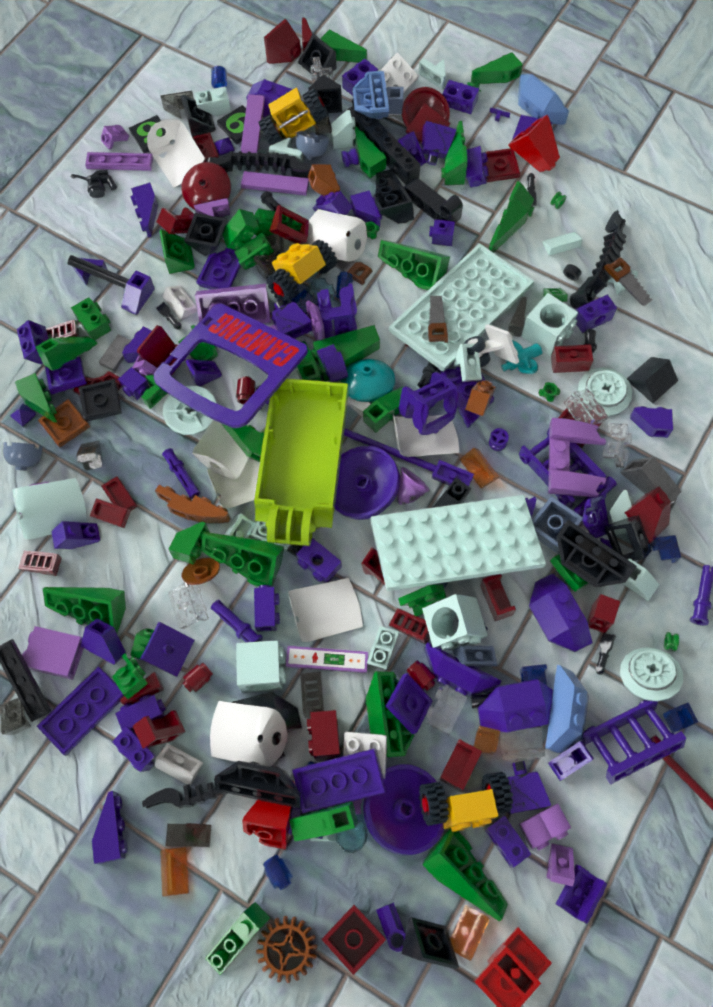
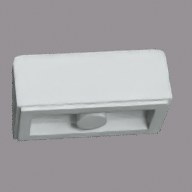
[163,285,197,320]
[155,743,203,786]

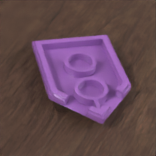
[306,301,325,341]

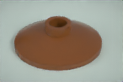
[181,558,220,585]

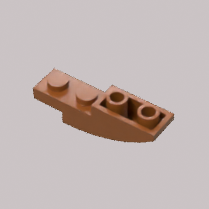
[155,485,230,523]

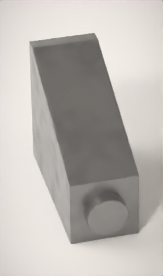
[620,456,682,504]

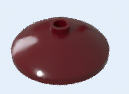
[402,87,450,128]
[181,162,231,210]

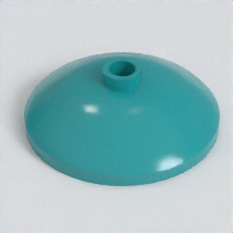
[341,359,395,402]

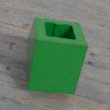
[168,522,210,565]

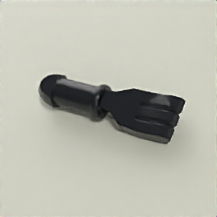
[527,173,537,205]
[156,302,182,330]
[595,633,616,675]

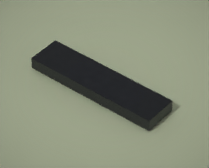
[0,639,51,722]

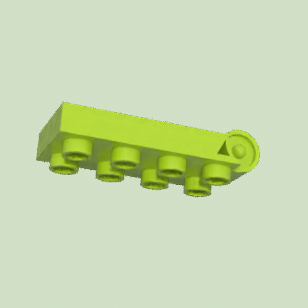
[254,378,349,546]

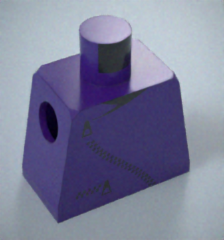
[421,121,457,166]
[272,300,312,339]
[507,761,551,815]

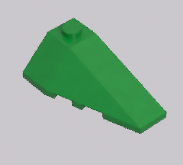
[441,121,467,185]
[489,181,535,253]
[378,240,450,290]
[201,532,284,587]
[43,587,126,634]
[422,828,508,921]

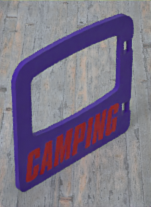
[153,303,308,428]

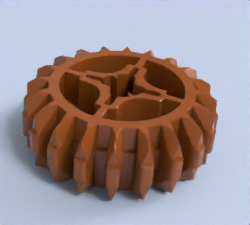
[256,916,318,983]

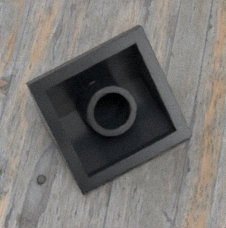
[298,33,337,79]
[308,74,342,113]
[181,94,216,137]
[184,213,228,256]
[627,357,678,403]
[401,917,459,969]

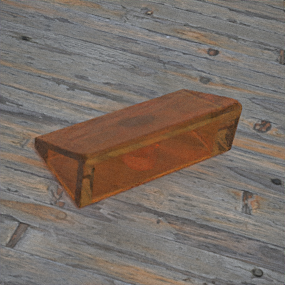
[460,448,499,489]
[160,847,189,897]
[450,905,489,961]

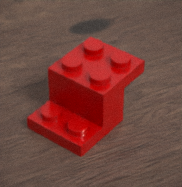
[474,927,552,1007]

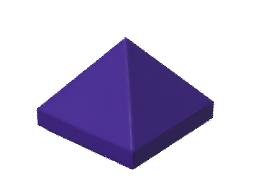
[214,137,235,156]
[10,403,36,427]

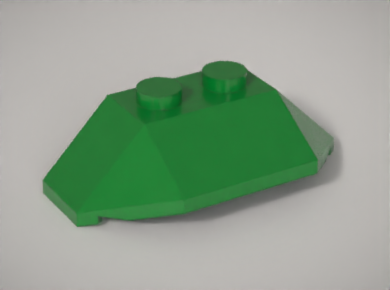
[366,671,414,757]

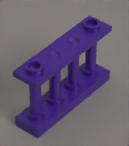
[519,429,607,508]
[582,700,686,785]

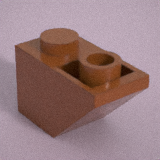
[308,164,340,196]
[465,380,496,416]

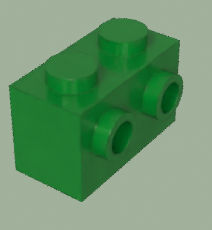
[222,209,259,250]
[71,297,111,340]

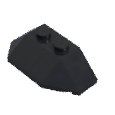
[556,520,637,587]
[231,692,302,740]
[214,761,301,809]

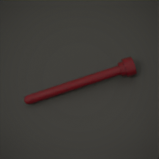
[644,735,713,810]

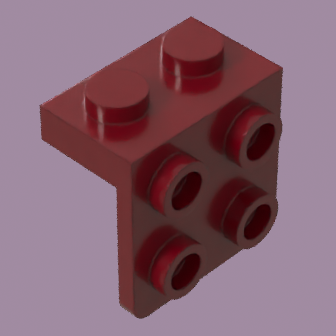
[137,325,180,375]

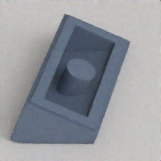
[453,645,498,667]

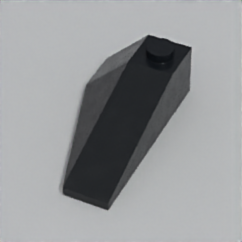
[375,169,414,224]

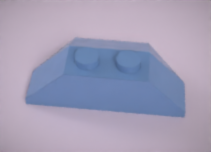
[353,71,389,119]
[518,74,569,125]
[545,665,589,754]

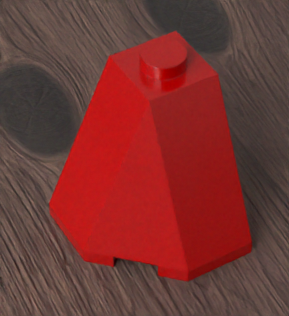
[508,115,560,172]
[242,780,295,850]

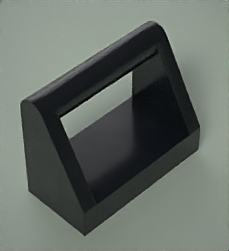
[604,515,652,561]

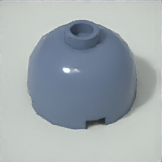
[296,131,329,160]
[3,442,43,471]

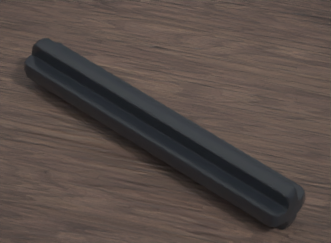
[67,255,129,288]

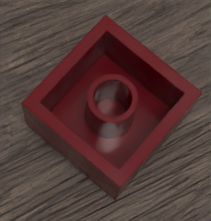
[307,710,340,761]
[321,904,386,975]

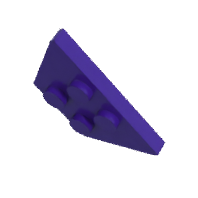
[439,367,495,428]

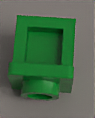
[130,628,154,659]

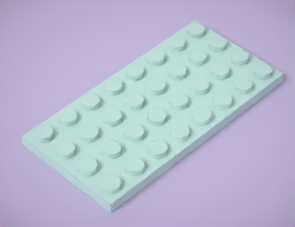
[389,243,534,372]
[370,495,546,591]

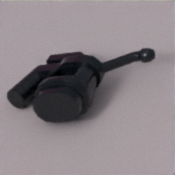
[70,170,117,198]

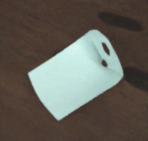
[12,478,87,539]

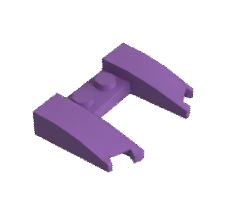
[548,418,606,497]

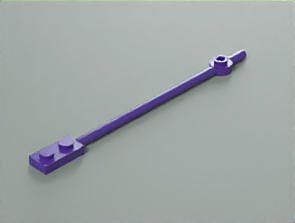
[266,400,474,486]

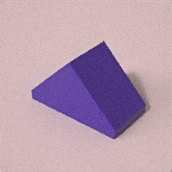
[186,359,222,387]

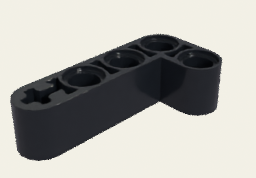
[404,177,463,223]

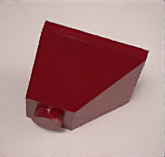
[264,19,301,64]
[624,486,671,544]

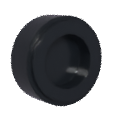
[563,264,582,281]

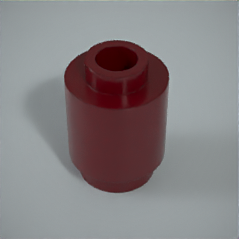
[236,376,256,405]
[406,660,436,691]
[182,662,213,692]

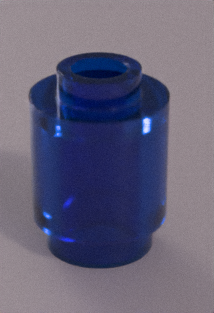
[211,66,227,89]
[263,854,293,891]

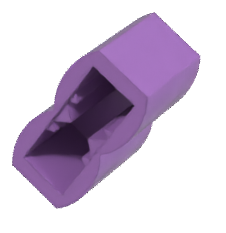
[518,803,571,851]

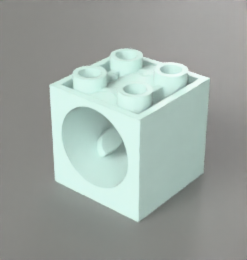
[522,293,578,356]
[422,594,488,651]
[236,641,286,693]

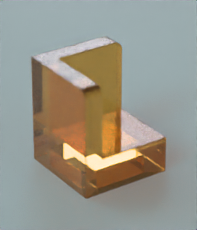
[473,726,500,755]

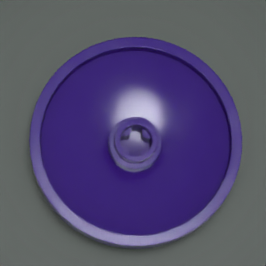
[335,446,400,520]
[363,764,445,856]

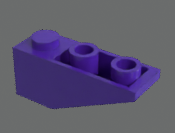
[130,182,158,238]
[92,791,128,864]

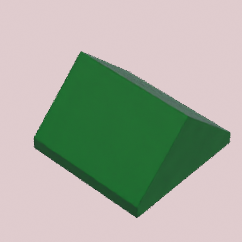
[159,229,195,274]

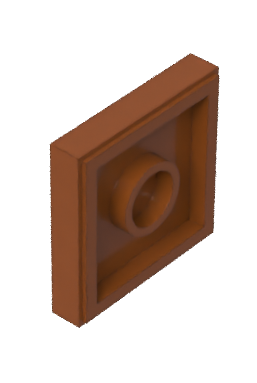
[38,399,90,448]

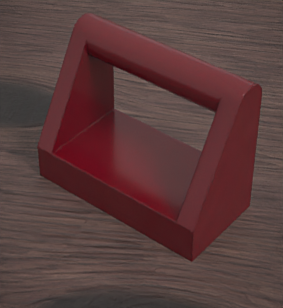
[269,205,309,245]

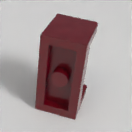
[156,208,194,234]
[551,345,593,373]
[480,574,516,622]
[587,594,620,633]
[133,710,186,749]
[439,739,482,792]

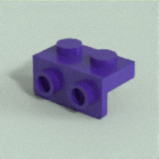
[112,727,155,772]
[555,864,607,924]

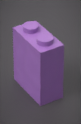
[22,626,84,680]

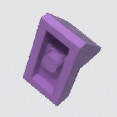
[194,198,231,217]
[546,843,575,886]

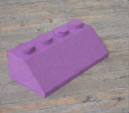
[195,283,271,326]

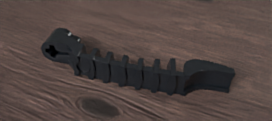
[205,151,312,178]
[570,210,627,309]
[142,735,285,809]

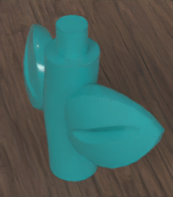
[501,340,543,374]

